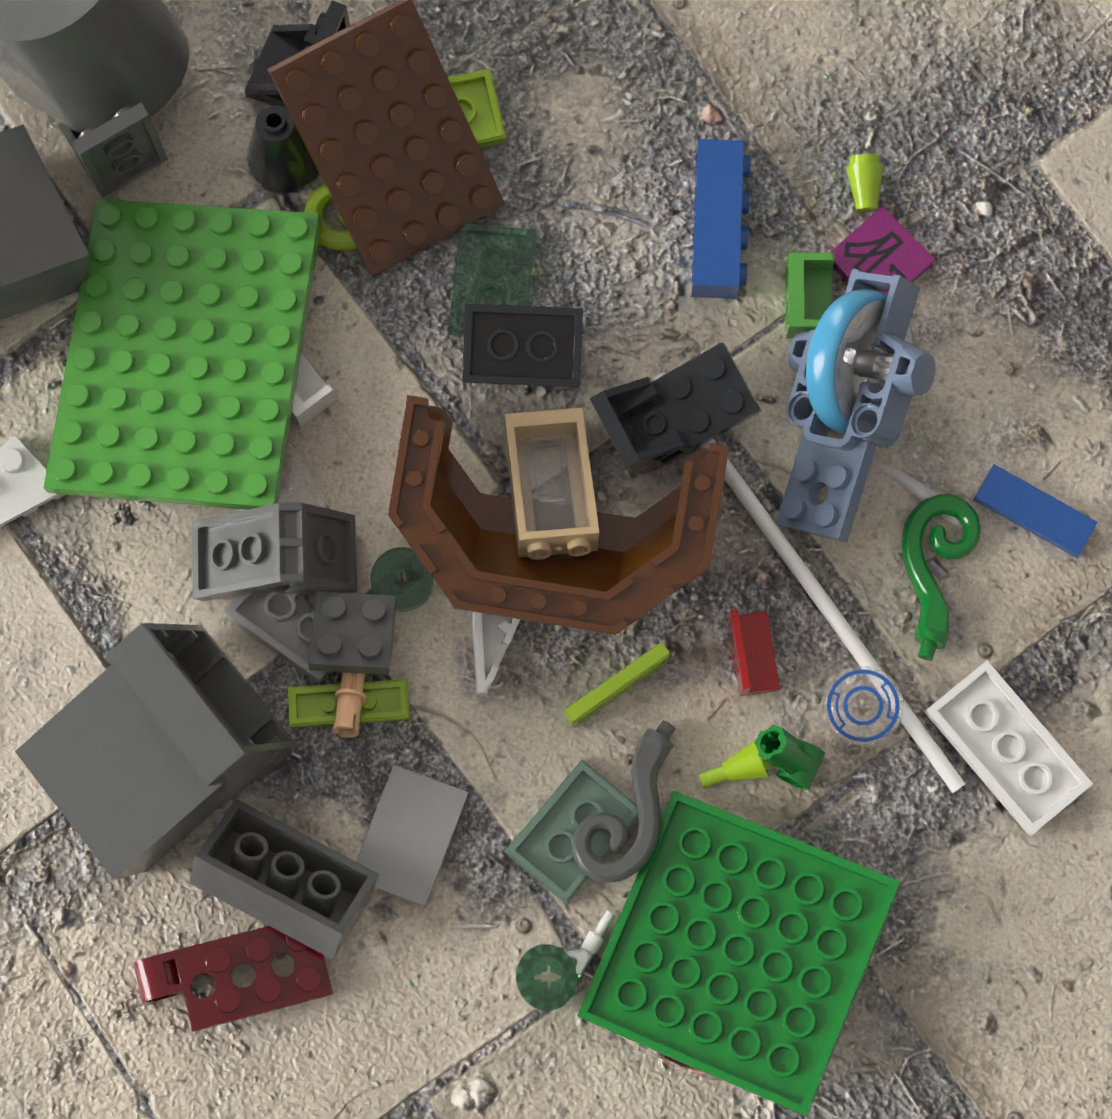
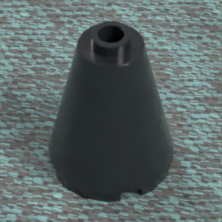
[247,105,319,194]

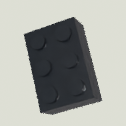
[462,303,583,387]

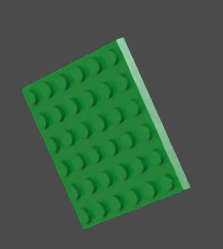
[577,790,901,1117]

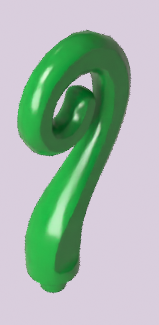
[901,494,981,661]

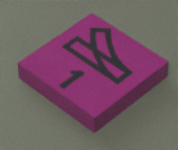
[829,206,935,295]

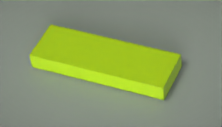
[564,642,670,728]
[288,679,410,729]

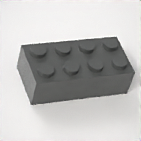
[189,799,379,960]

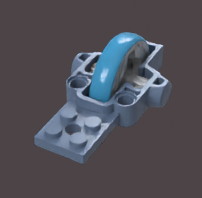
[776,269,936,543]

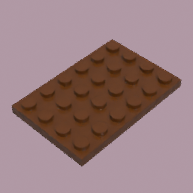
[268,0,506,276]

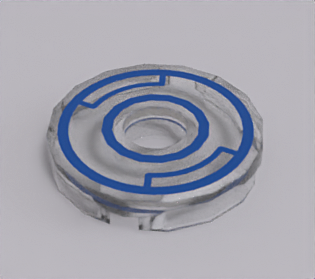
[824,666,904,745]

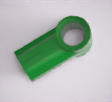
[755,725,825,790]

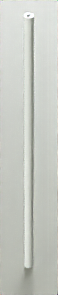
[653,372,965,793]

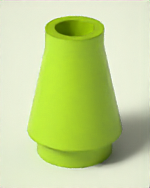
[846,154,884,212]

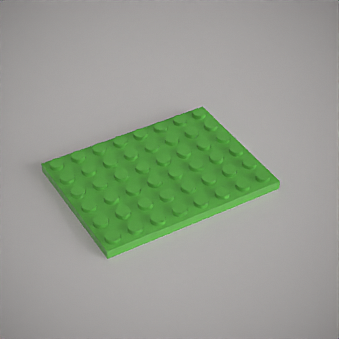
[43,199,322,510]

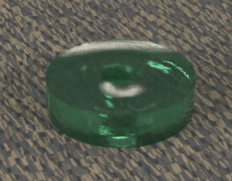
[370,547,434,612]

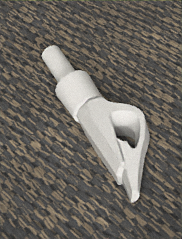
[560,910,616,1000]

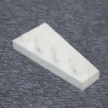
[0,435,67,530]

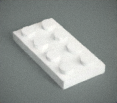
[924,660,1093,836]

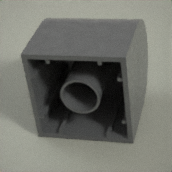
[0,0,189,133]

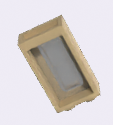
[504,408,600,560]

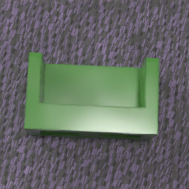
[785,252,835,338]

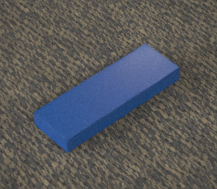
[973,464,1098,558]

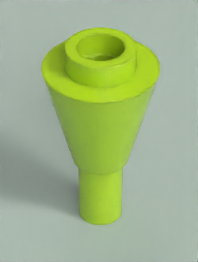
[698,740,773,788]

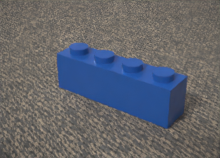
[691,139,751,299]

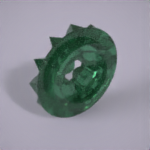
[516,944,580,1011]

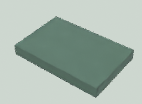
[504,760,638,904]

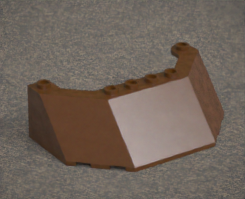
[388,395,729,635]

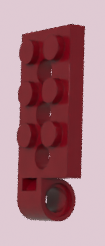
[133,926,333,1033]

